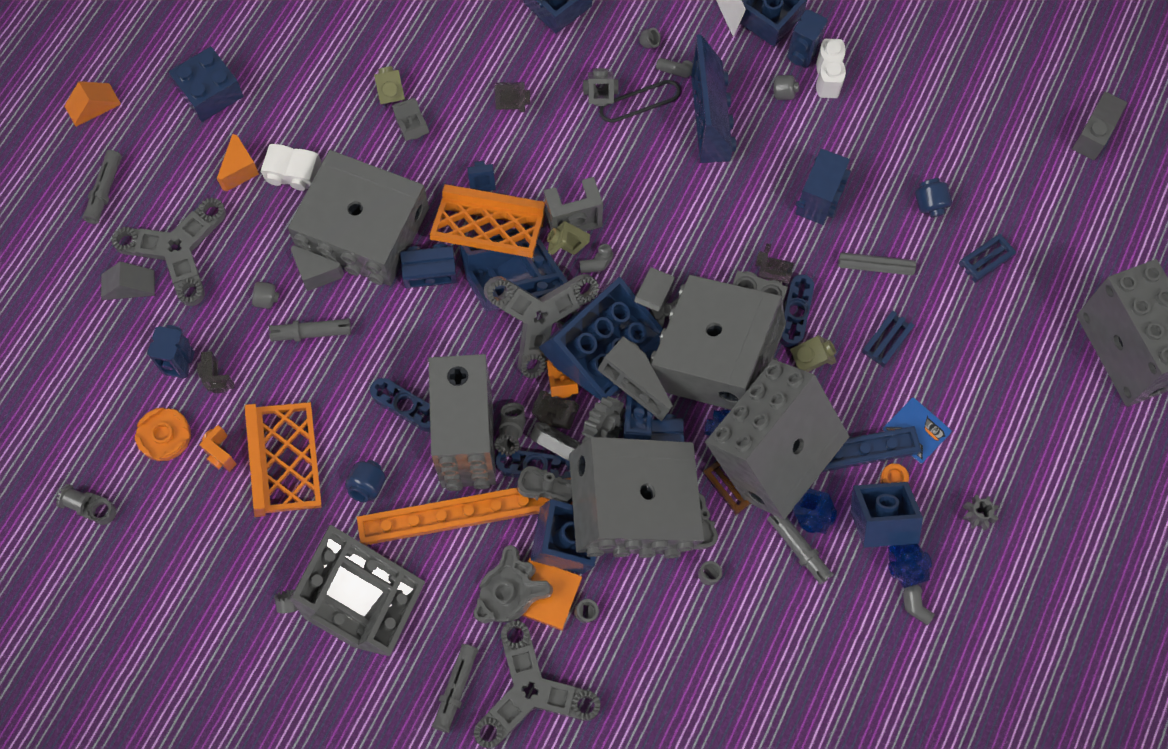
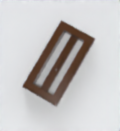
[703,461,751,515]

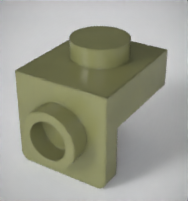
[374,66,405,104]
[547,221,590,255]
[790,335,837,372]

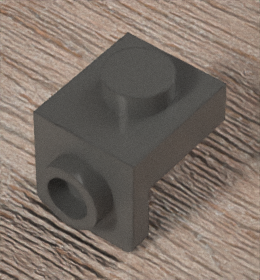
[392,98,429,141]

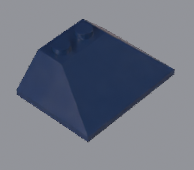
[459,226,568,312]

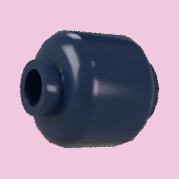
[915,178,952,218]
[345,460,386,502]

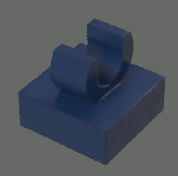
[467,160,496,191]

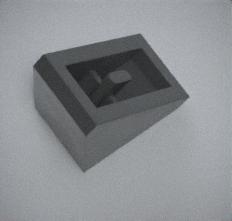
[291,245,344,291]
[101,261,155,300]
[634,267,675,312]

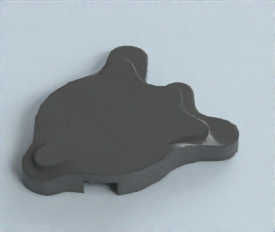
[474,545,553,624]

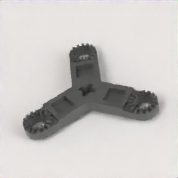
[111,198,226,306]
[484,274,599,379]
[474,620,600,749]

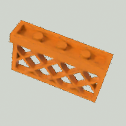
[430,184,546,258]
[245,402,321,517]

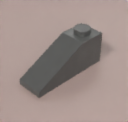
[1072,91,1127,161]
[598,336,673,421]

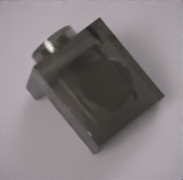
[495,82,530,112]
[756,243,794,283]
[197,351,234,393]
[532,390,579,430]

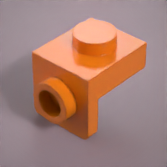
[547,359,578,398]
[199,425,236,472]

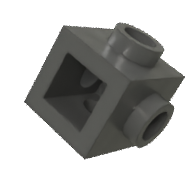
[583,68,618,106]

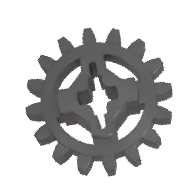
[582,396,626,443]

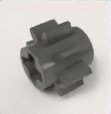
[963,495,999,531]

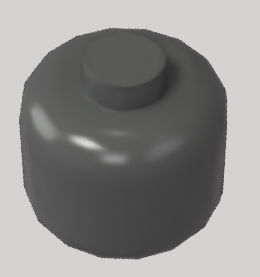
[773,75,799,100]
[252,282,279,309]

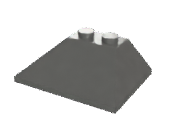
[290,525,425,656]

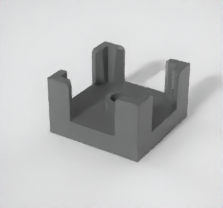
[543,177,603,232]

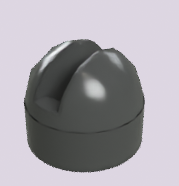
[639,28,661,49]
[698,561,722,586]
[575,599,599,623]

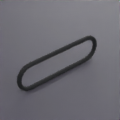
[599,80,681,123]

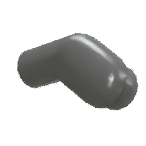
[656,58,693,78]
[579,244,613,273]
[903,583,935,626]

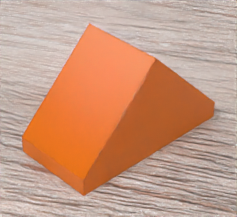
[64,81,121,127]
[217,134,259,191]

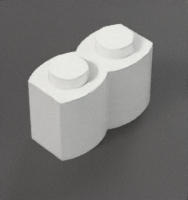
[816,39,846,98]
[261,144,322,191]

